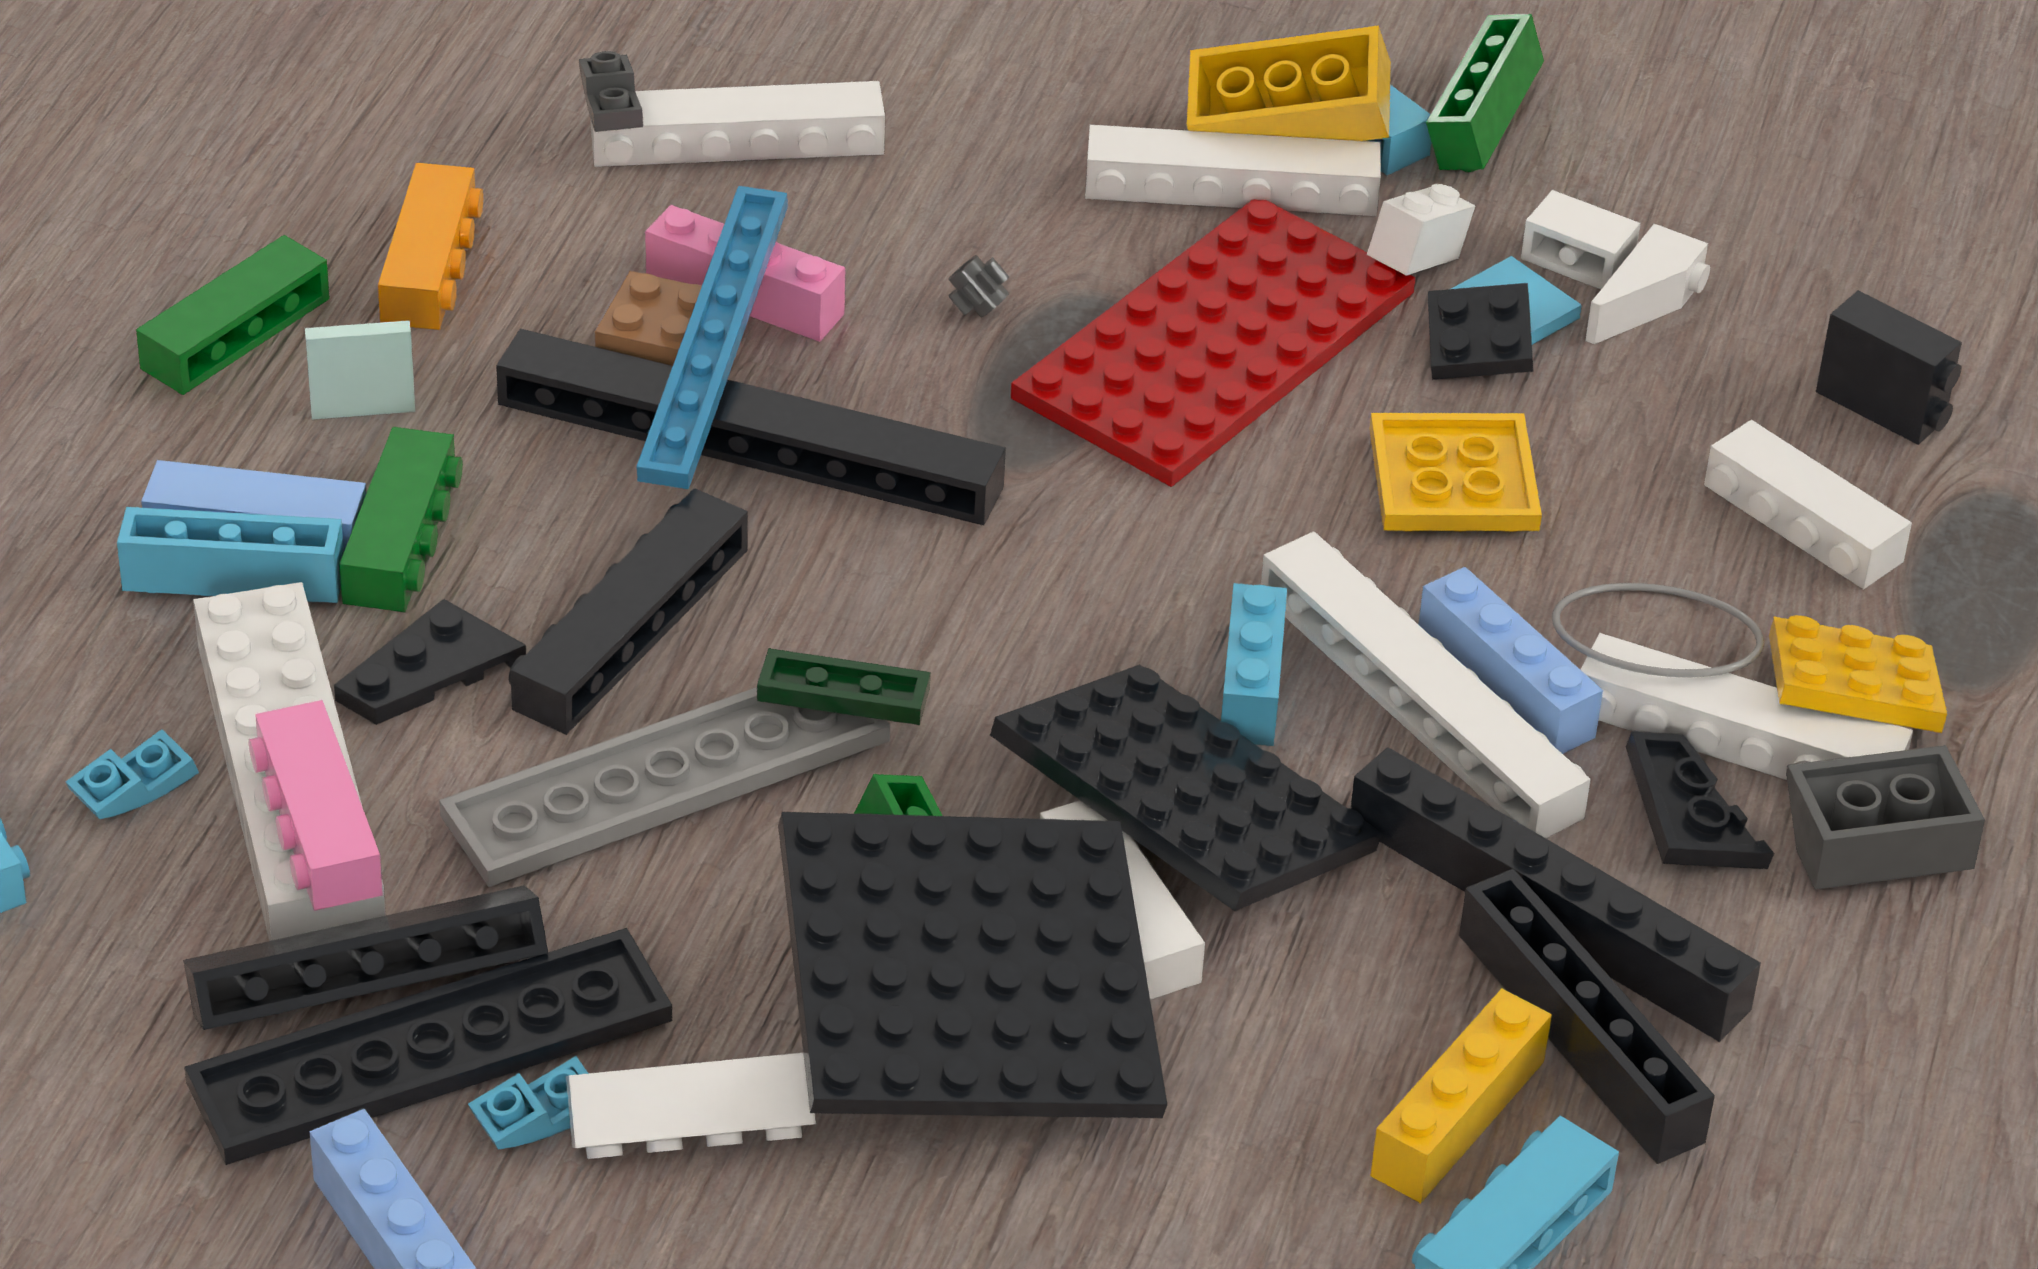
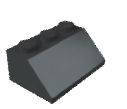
[1786,745,1985,890]

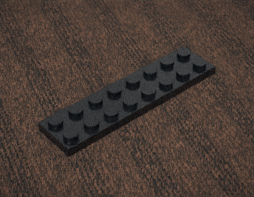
[184,928,672,1165]

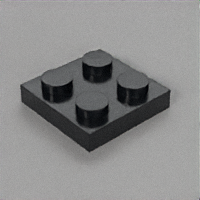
[1428,283,1534,380]

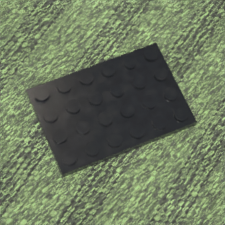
[990,664,1382,911]

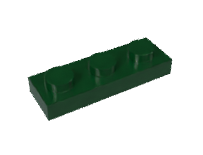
[757,648,931,725]

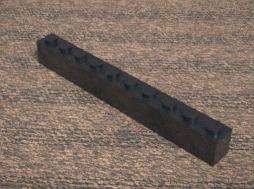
[496,329,1006,526]

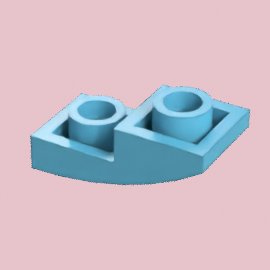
[66,729,199,819]
[468,1056,589,1149]

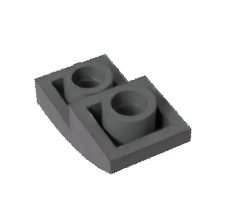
[579,51,643,132]

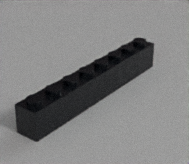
[1351,747,1761,1042]

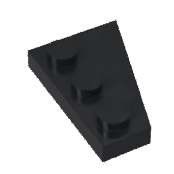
[334,599,526,725]
[1626,731,1774,869]

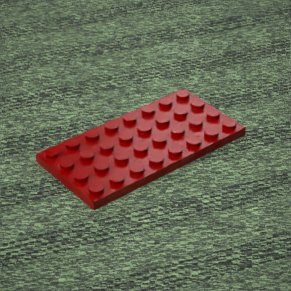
[1011,199,1416,487]

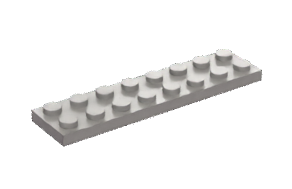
[439,687,890,887]

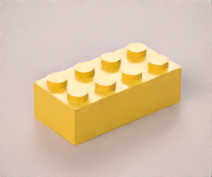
[1187,25,1391,141]

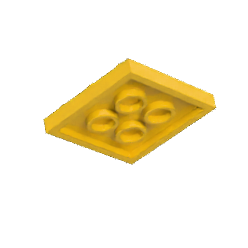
[1369,413,1542,532]
[1769,615,1947,733]

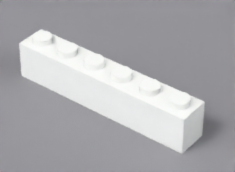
[591,81,885,167]
[1085,125,1381,216]
[1580,633,1913,780]

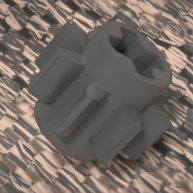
[948,255,1009,317]

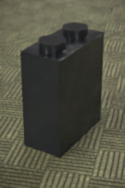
[1816,290,1962,445]

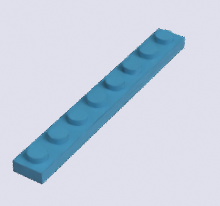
[636,186,788,489]

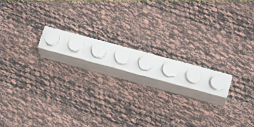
[1261,531,1591,838]

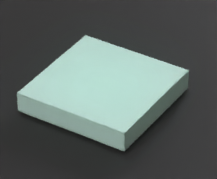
[305,320,415,420]

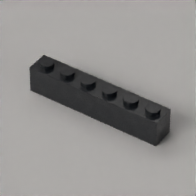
[508,488,748,735]
[1459,869,1715,1164]
[183,885,548,1030]

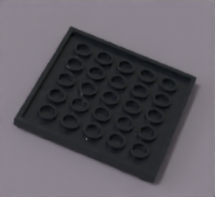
[778,812,1168,1118]

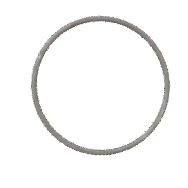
[1552,583,1764,677]

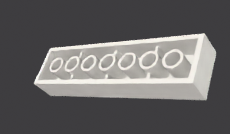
[193,582,386,941]

